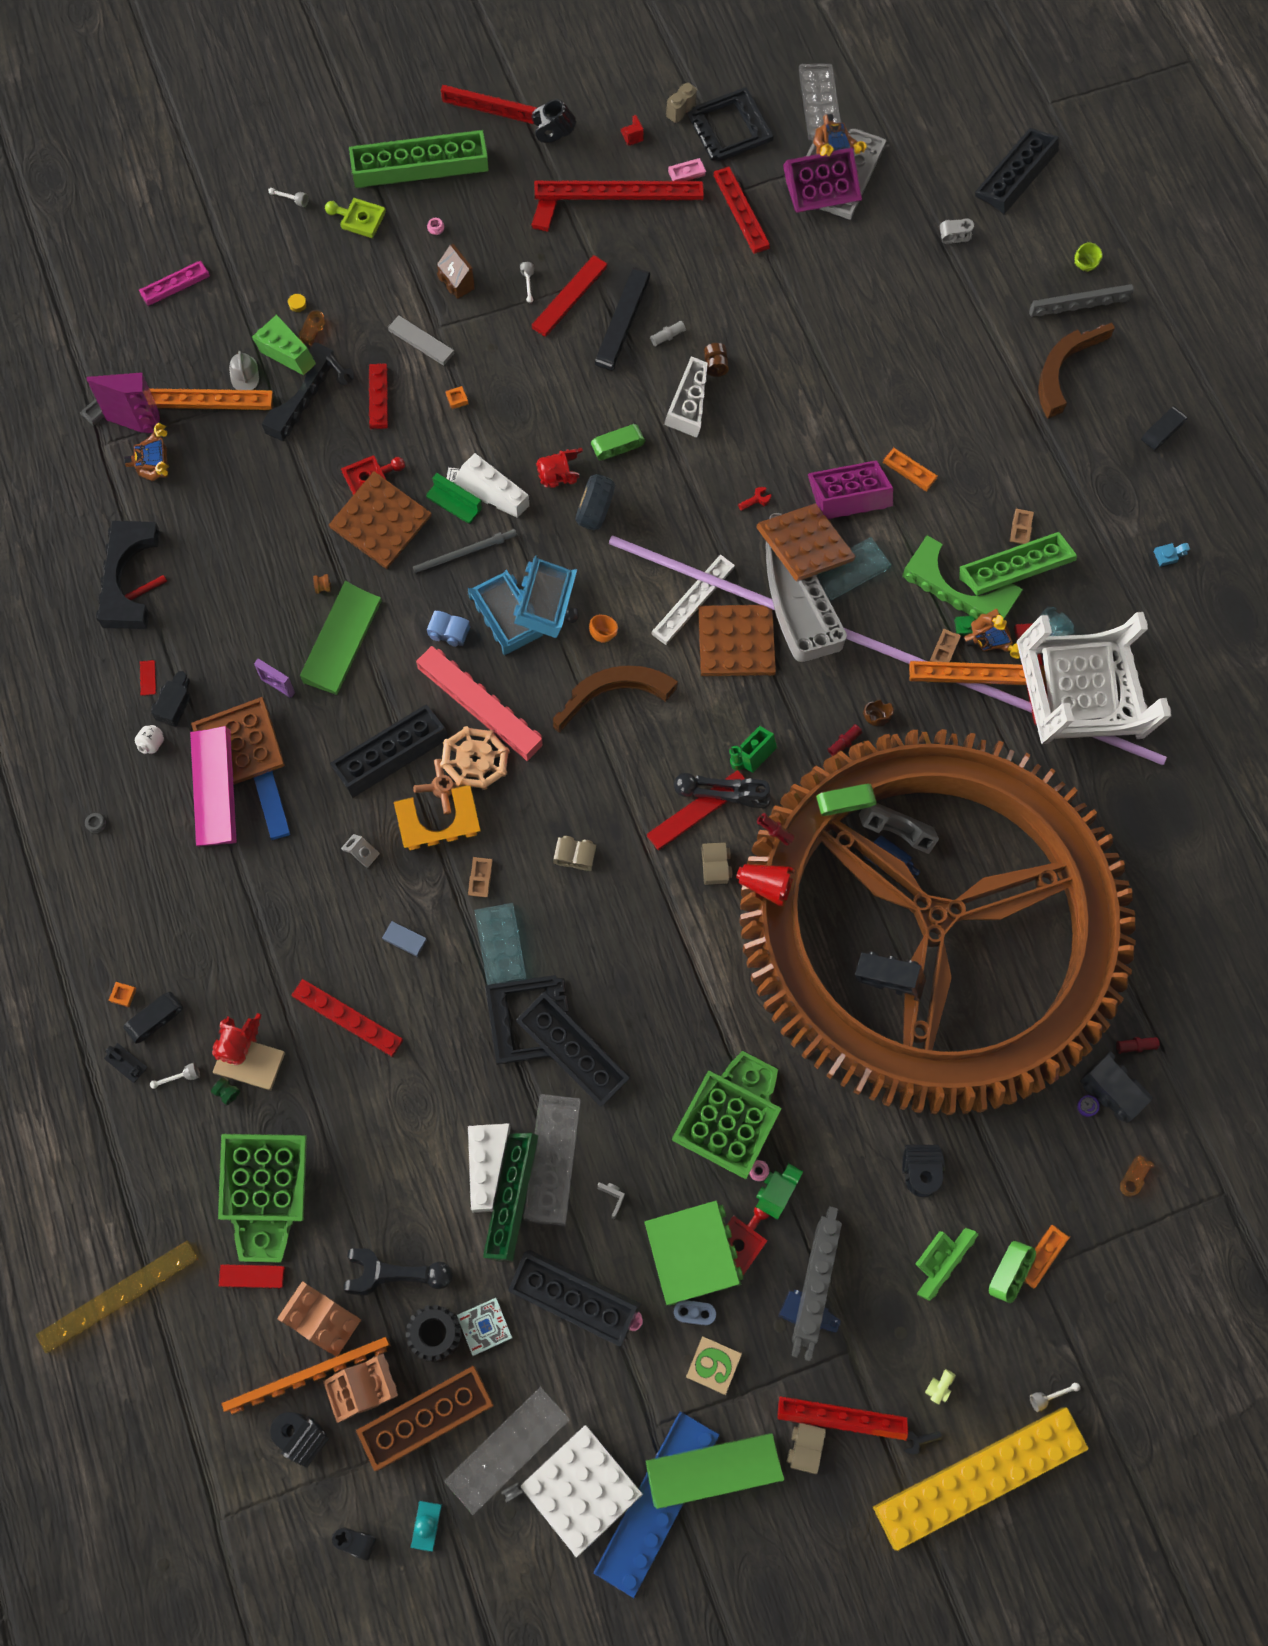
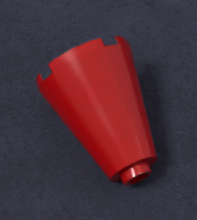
[736,864,795,907]

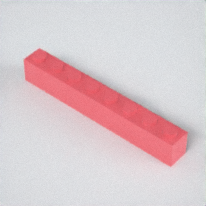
[416,646,543,761]

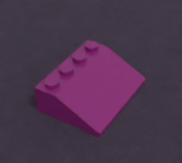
[783,148,862,213]
[87,373,160,433]
[808,460,893,519]

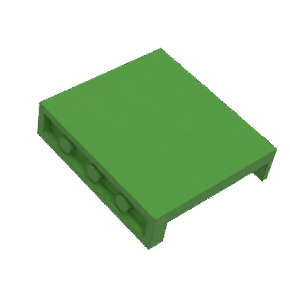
[644,1201,744,1306]

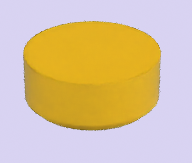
[288,294,306,312]

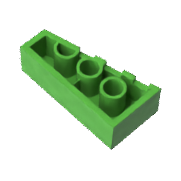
[252,315,316,375]

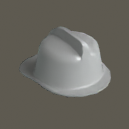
[229,351,259,390]

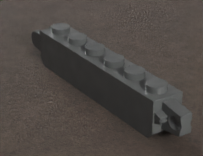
[792,1206,842,1361]

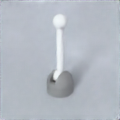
[269,188,308,207]
[520,262,534,303]
[150,1062,200,1089]
[1030,1383,1080,1412]

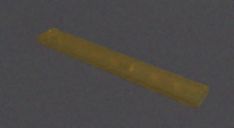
[36,1241,198,1353]

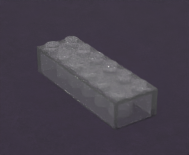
[524,1094,581,1226]

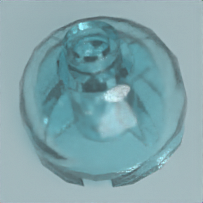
[1039,606,1075,636]

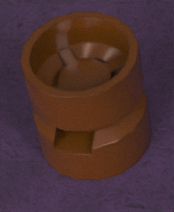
[704,343,729,377]

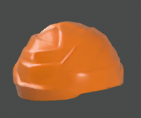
[589,614,618,643]

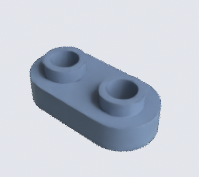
[674,1300,716,1326]

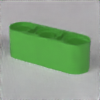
[591,424,645,460]
[816,784,877,816]
[989,1241,1036,1303]

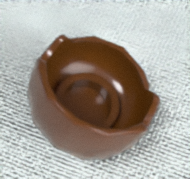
[863,699,894,727]

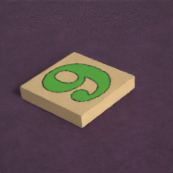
[686,1336,741,1395]

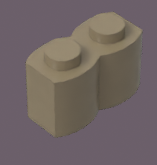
[666,83,697,123]
[553,836,596,871]
[701,842,732,885]
[787,1423,826,1474]

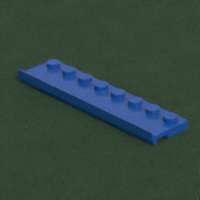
[593,1411,719,1598]

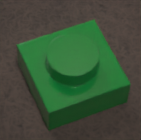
[954,616,975,636]

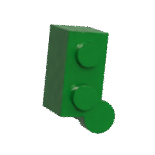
[729,726,777,773]

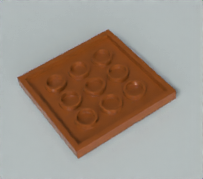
[329,472,432,569]
[756,503,856,582]
[698,605,776,676]
[191,697,285,785]

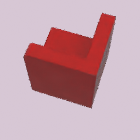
[621,115,643,146]

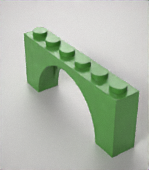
[902,536,1023,620]

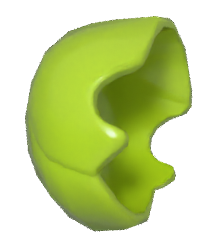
[1074,242,1103,272]

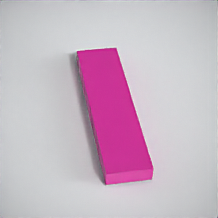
[139,260,210,306]

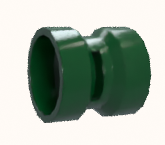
[211,1077,240,1106]

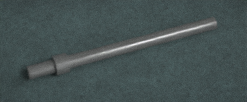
[413,529,517,573]

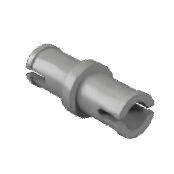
[650,321,686,346]

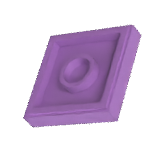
[254,659,295,698]

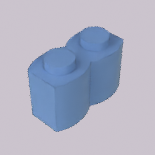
[427,611,470,646]

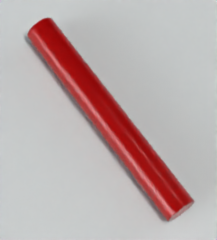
[124,575,167,600]

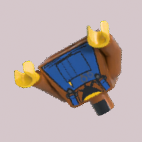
[813,114,867,157]
[124,423,169,481]
[964,609,1020,658]

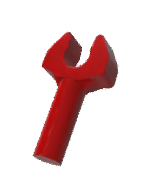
[738,487,771,511]

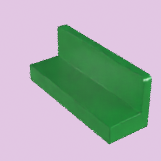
[426,473,482,524]

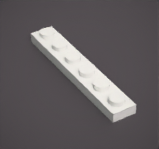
[652,555,735,645]

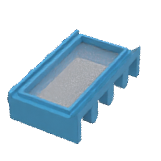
[513,556,577,638]
[468,570,543,655]

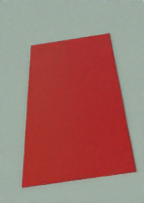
[140,660,156,695]

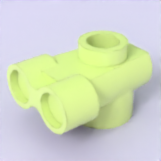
[925,1369,956,1404]

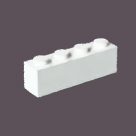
[454,453,529,518]

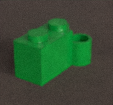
[756,1164,803,1220]

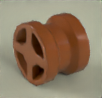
[313,574,331,594]

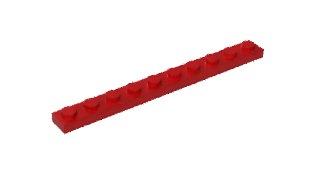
[534,181,703,200]

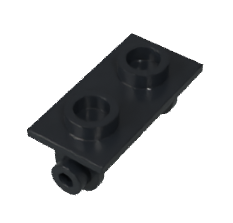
[104,1043,148,1083]

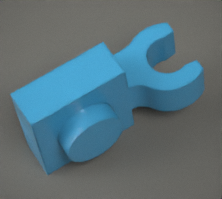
[1154,543,1190,567]

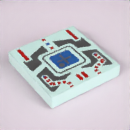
[457,1298,512,1356]

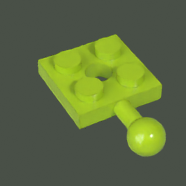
[325,198,386,238]

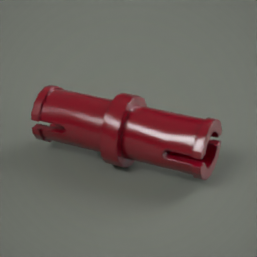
[827,724,863,756]
[757,813,794,846]
[1116,1036,1159,1054]

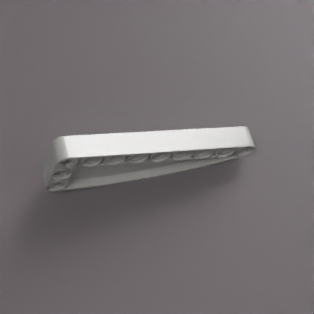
[766,513,847,662]

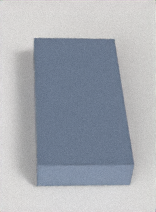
[382,921,427,957]

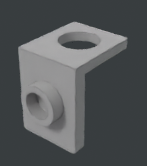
[341,834,380,868]
[597,1182,625,1219]

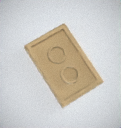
[213,1041,285,1091]

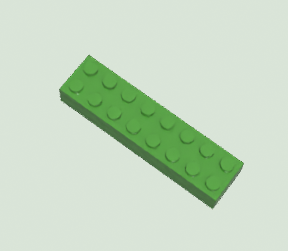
[349,130,489,188]

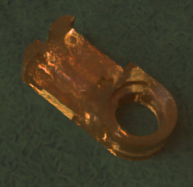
[299,311,325,345]
[1120,1155,1154,1197]

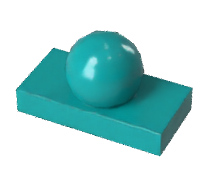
[411,1501,442,1551]

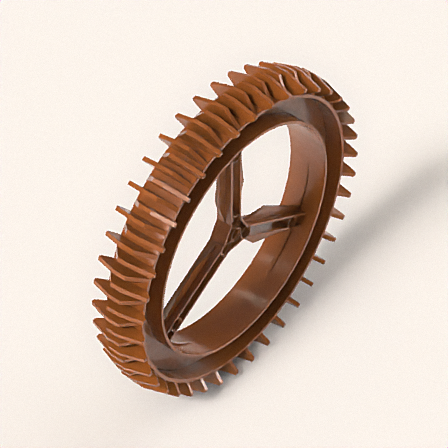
[740,729,1136,1115]

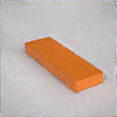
[883,448,938,492]
[1024,1225,1070,1289]

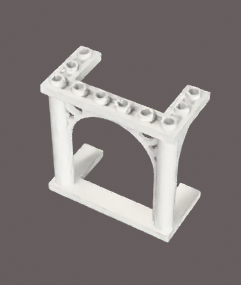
[1017,612,1171,744]

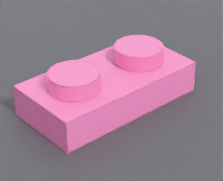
[668,158,706,181]

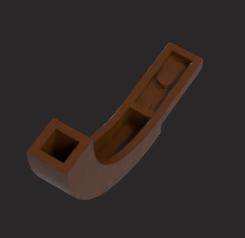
[1039,323,1115,419]
[553,666,678,733]

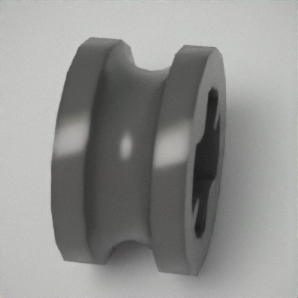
[501,1482,523,1502]

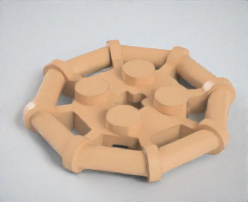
[440,726,510,790]

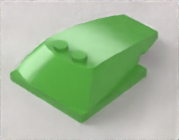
[672,1051,781,1179]
[218,1134,307,1262]

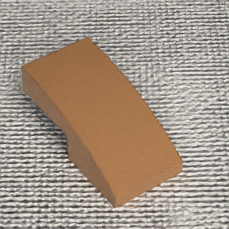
[1010,509,1034,545]
[930,629,961,662]
[468,857,493,897]

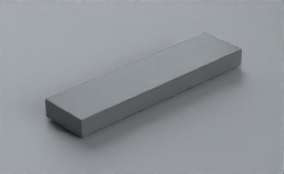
[388,315,454,366]

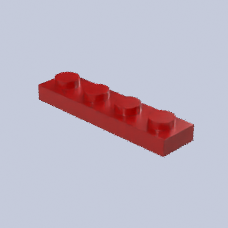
[369,364,388,429]

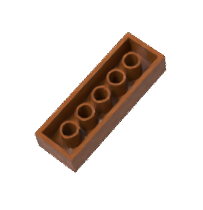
[356,1366,494,1471]

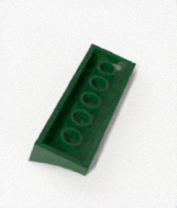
[483,1133,539,1262]

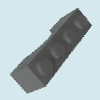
[858,803,939,854]

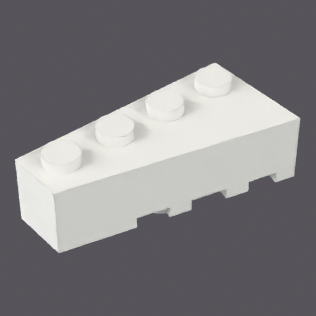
[664,356,708,438]
[468,1124,511,1213]

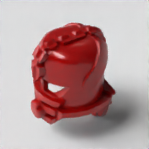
[536,448,583,488]
[212,1013,262,1065]

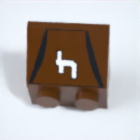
[437,244,475,299]

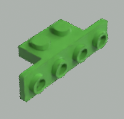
[916,1228,978,1301]

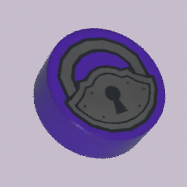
[1077,1096,1099,1117]

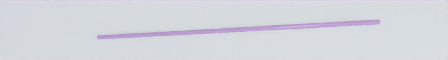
[609,535,1167,765]

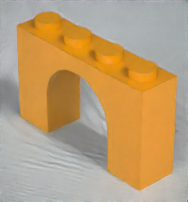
[394,785,480,850]

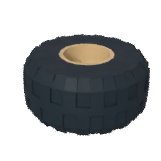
[575,474,615,531]

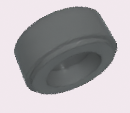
[85,813,106,833]

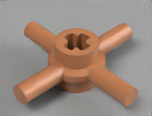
[413,759,462,815]

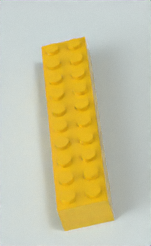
[873,1408,1089,1551]

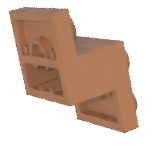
[277,1281,361,1357]
[323,1354,398,1423]

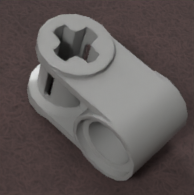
[940,219,974,244]

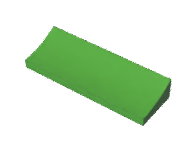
[959,532,1077,596]
[300,580,382,695]
[646,1433,784,1509]

